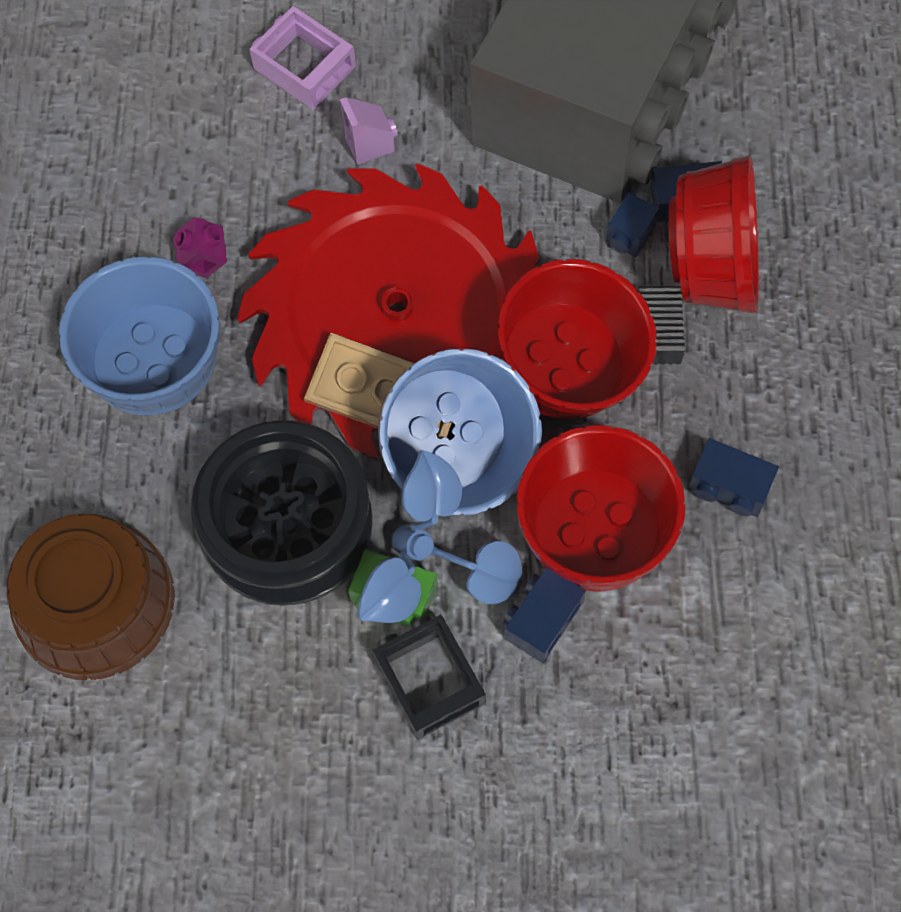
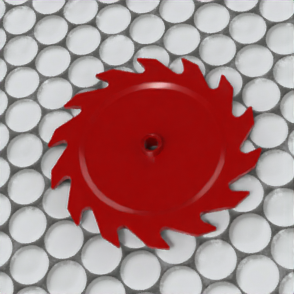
[237,163,539,460]

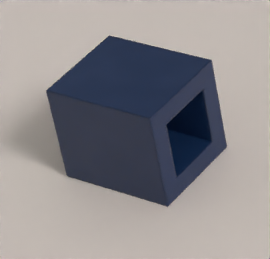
[606,193,660,257]

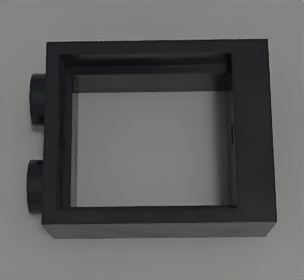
[372,614,486,740]

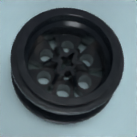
[191,420,373,606]

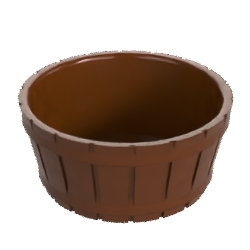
[7,513,175,680]

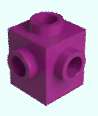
[174,217,227,278]

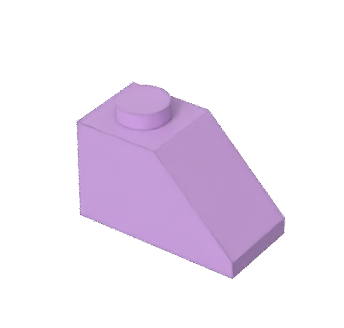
[340,97,398,165]

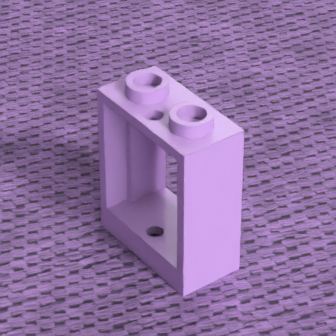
[249,6,356,110]

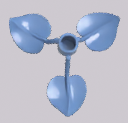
[357,450,523,623]

